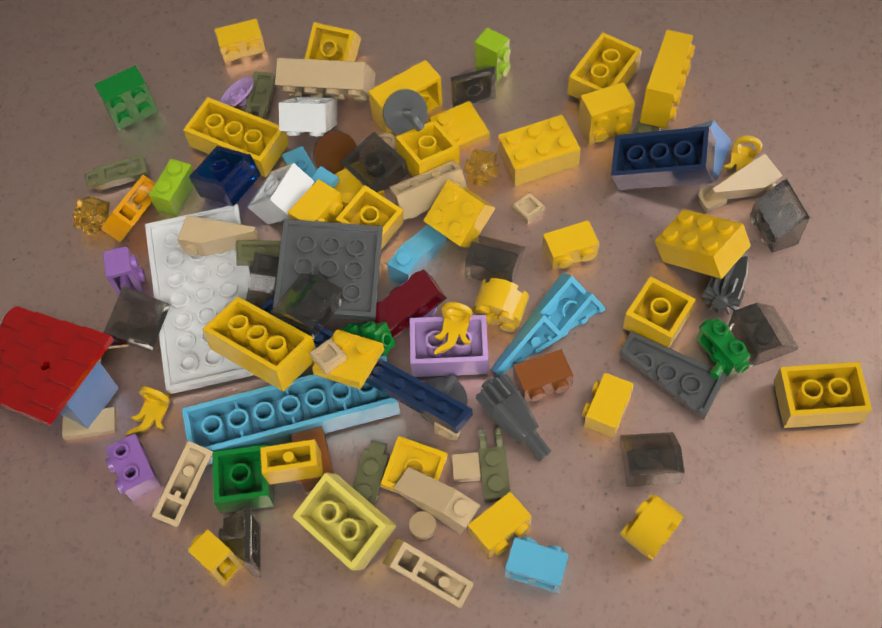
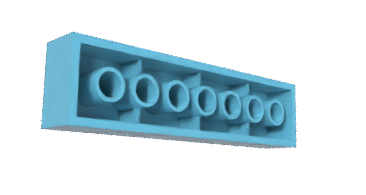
[182,355,401,465]

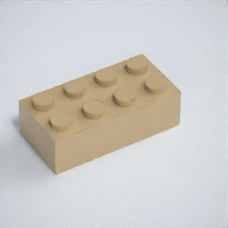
[275,58,375,102]

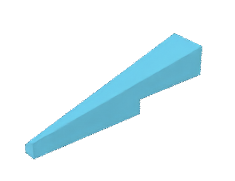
[491,272,606,377]

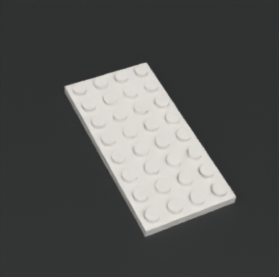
[145,204,257,394]

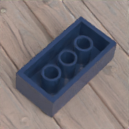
[611,126,716,190]

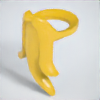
[724,136,762,180]
[434,302,473,355]
[126,387,170,436]

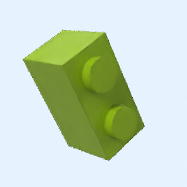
[475,28,511,82]
[149,159,198,217]

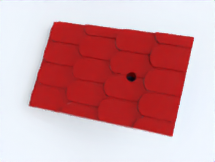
[0,306,119,429]

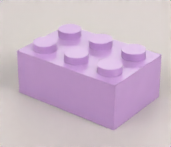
[410,315,489,377]

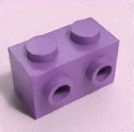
[103,247,146,301]
[105,433,161,500]

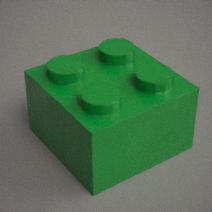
[94,65,158,130]
[212,445,274,513]

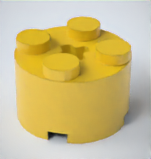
[472,278,529,332]
[620,493,685,561]

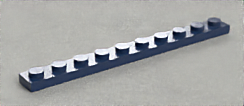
[260,298,473,434]

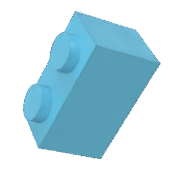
[505,537,569,593]

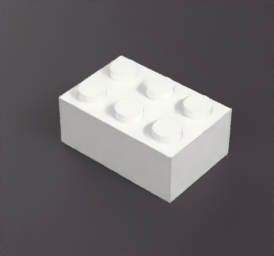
[279,97,338,136]

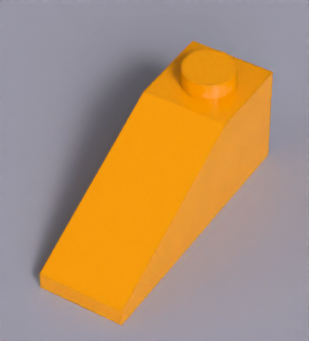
[101,175,156,243]

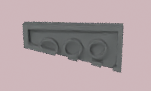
[620,331,726,420]

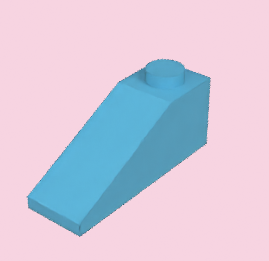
[387,225,447,285]

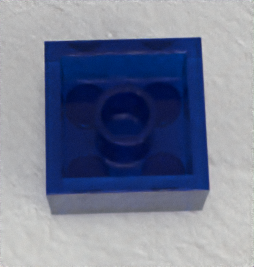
[189,146,261,207]

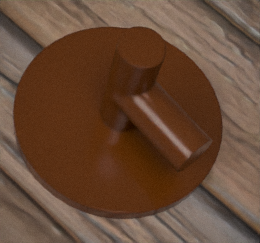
[313,131,358,174]

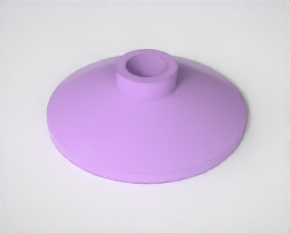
[219,76,254,107]

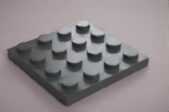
[273,219,383,321]

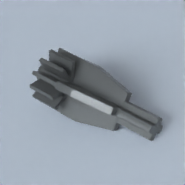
[702,241,750,314]
[475,374,551,461]

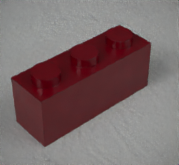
[368,269,447,339]

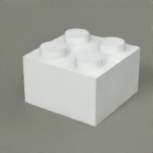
[248,163,314,225]

